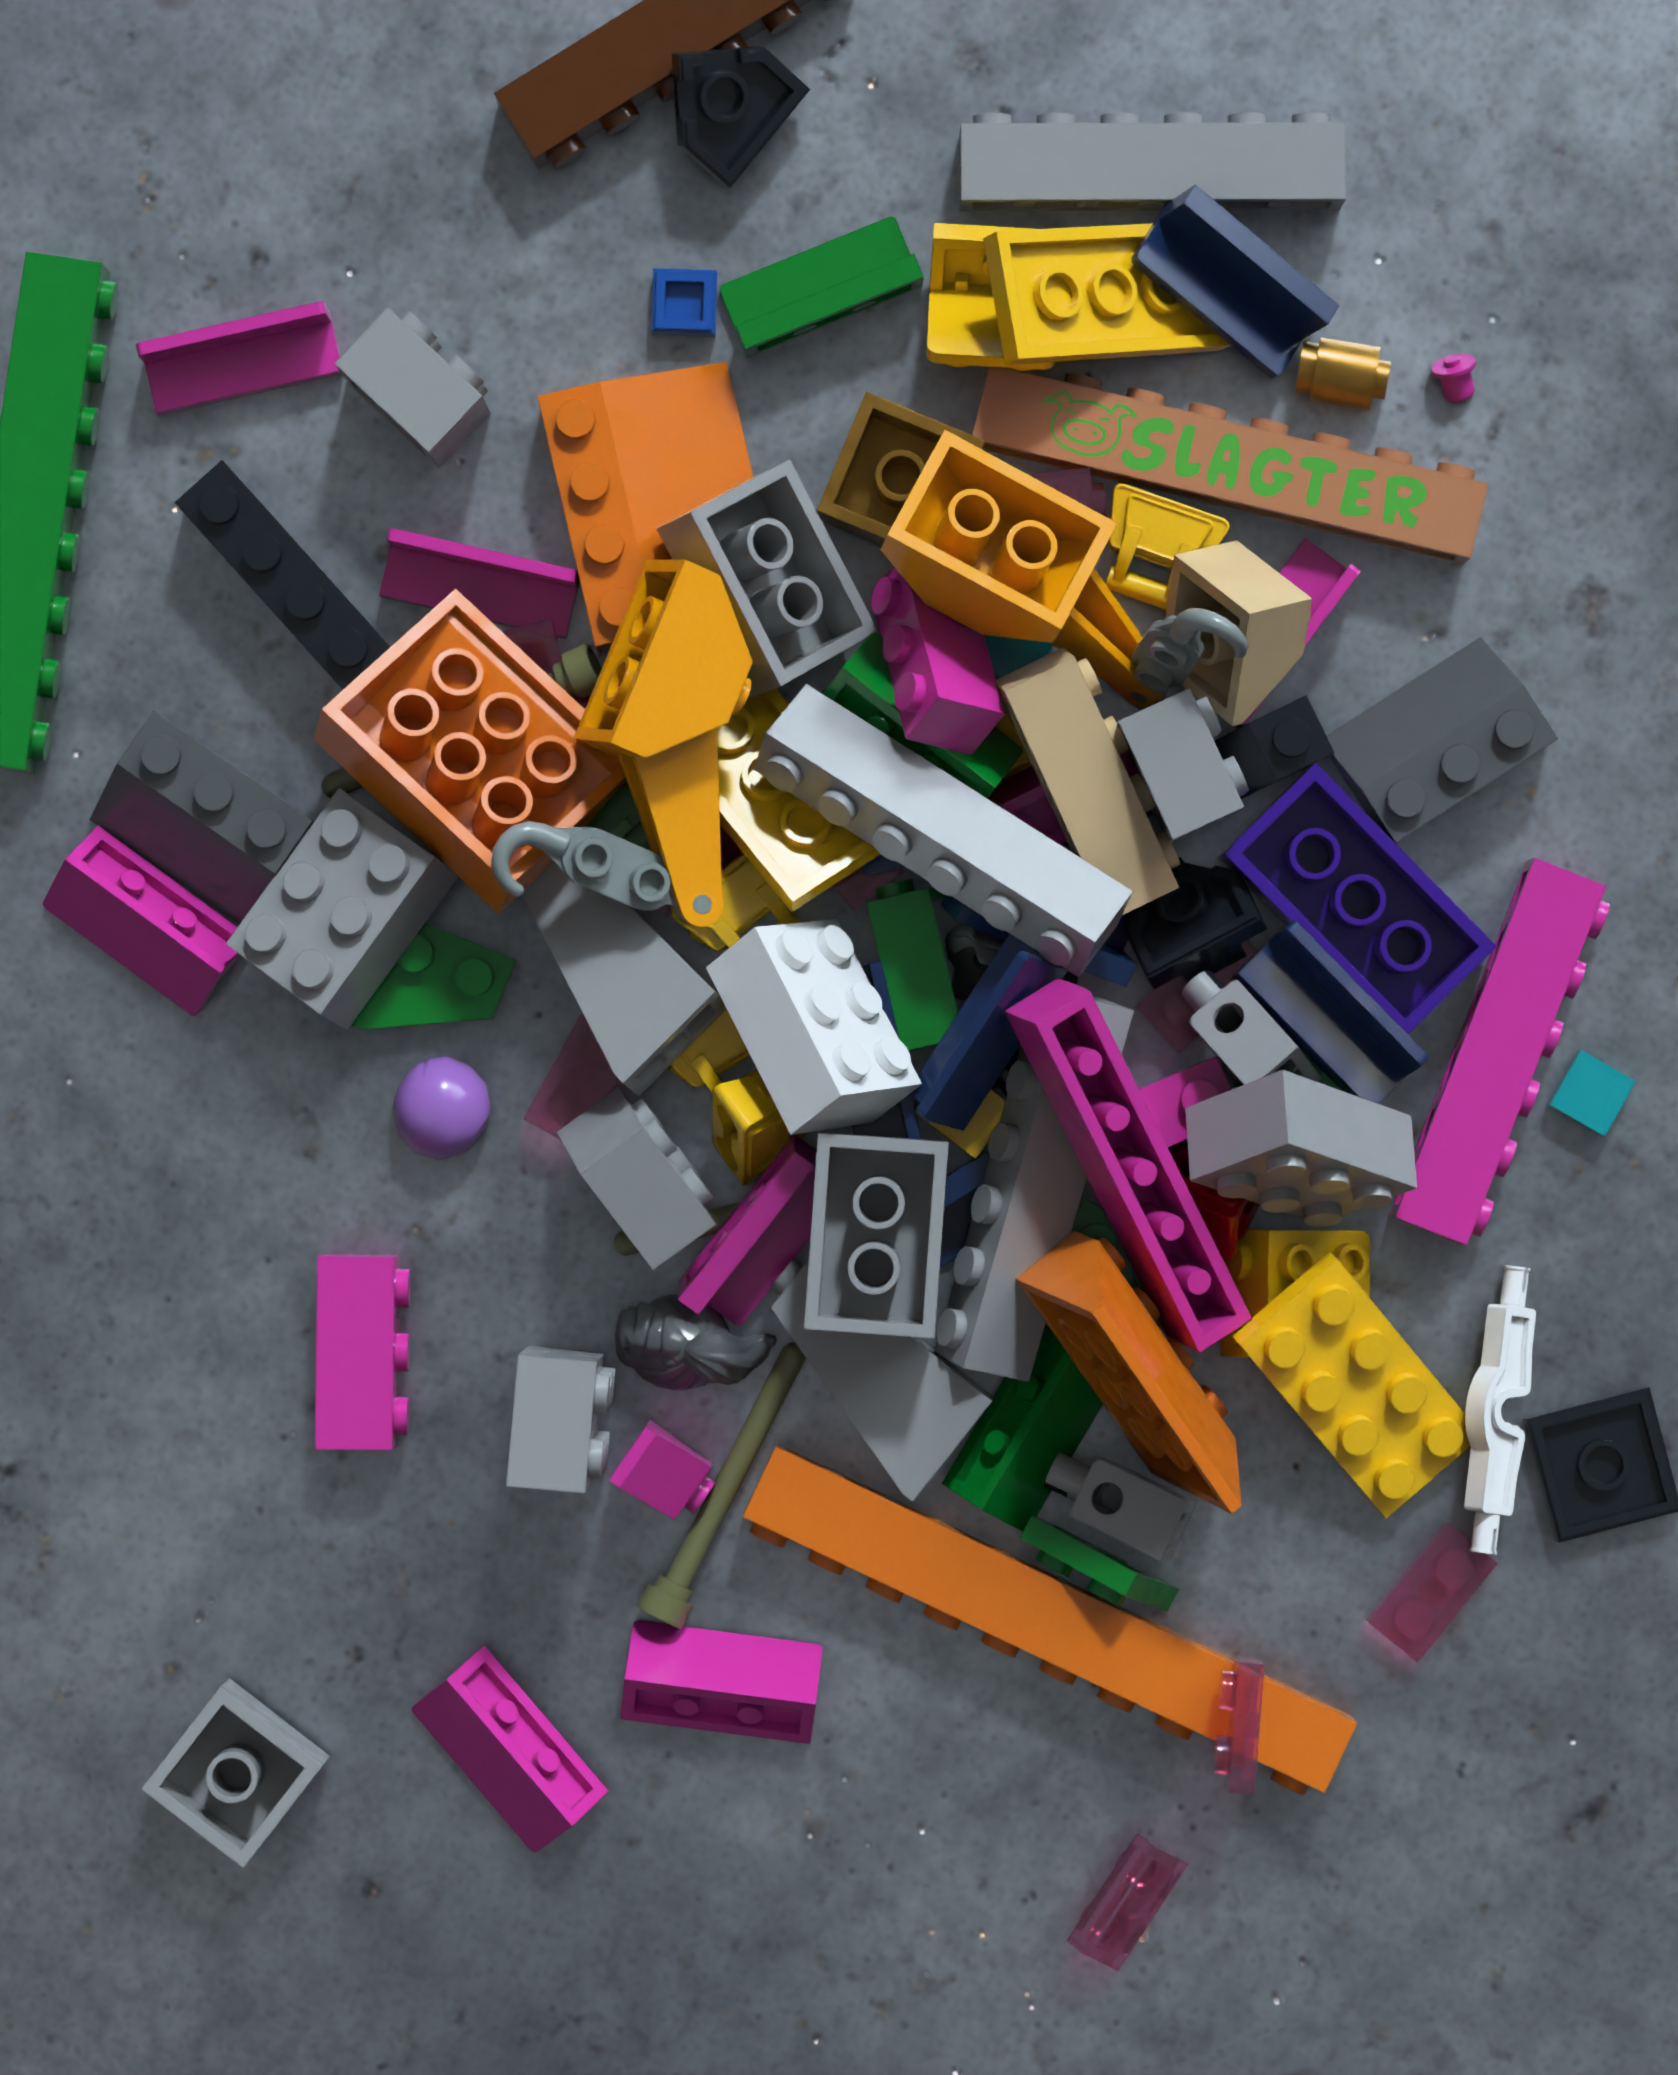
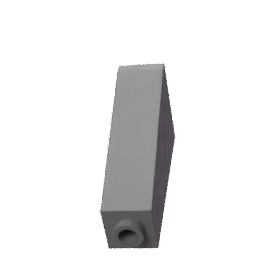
[522,862,726,1097]
[770,1258,993,1502]

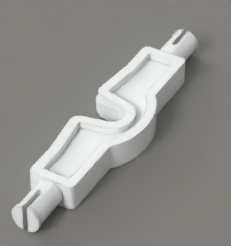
[1464,1265,1536,1555]

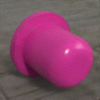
[1431,354,1476,403]

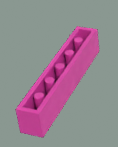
[1388,858,1610,1245]
[1004,978,1252,1353]

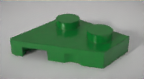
[352,923,517,1030]

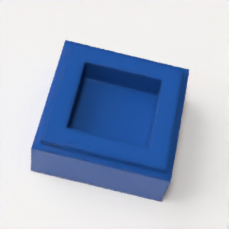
[651,268,717,337]

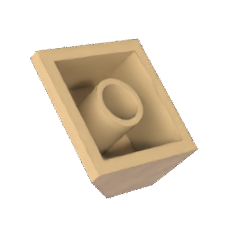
[1165,540,1312,726]

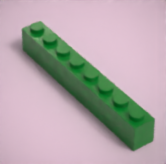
[0,252,118,774]

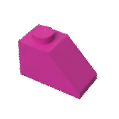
[609,1419,715,1520]

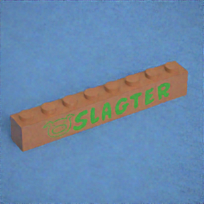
[972,367,1489,565]

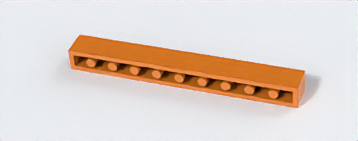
[743,1443,1357,1795]

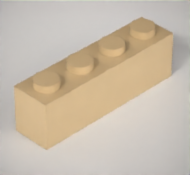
[996,648,1180,915]

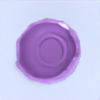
[393,1057,491,1160]

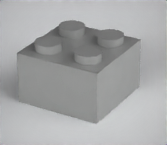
[334,307,491,468]
[1117,688,1249,843]
[557,1087,716,1270]
[141,1678,330,1868]

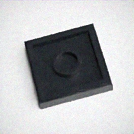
[1523,1386,1678,1543]

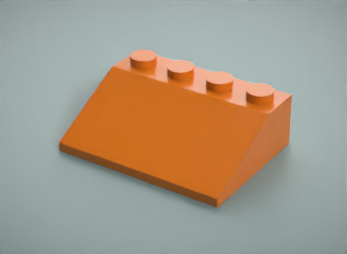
[537,362,753,653]
[313,589,627,914]
[1016,1231,1242,1514]

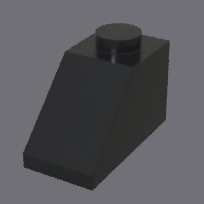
[1214,695,1335,800]

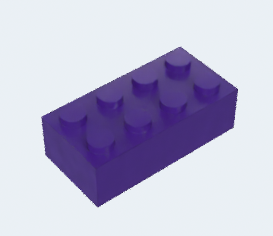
[1218,763,1497,1034]

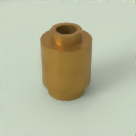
[1295,337,1391,411]

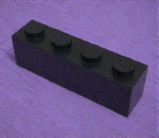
[174,460,391,690]

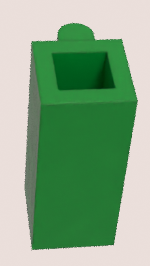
[866,879,958,1051]

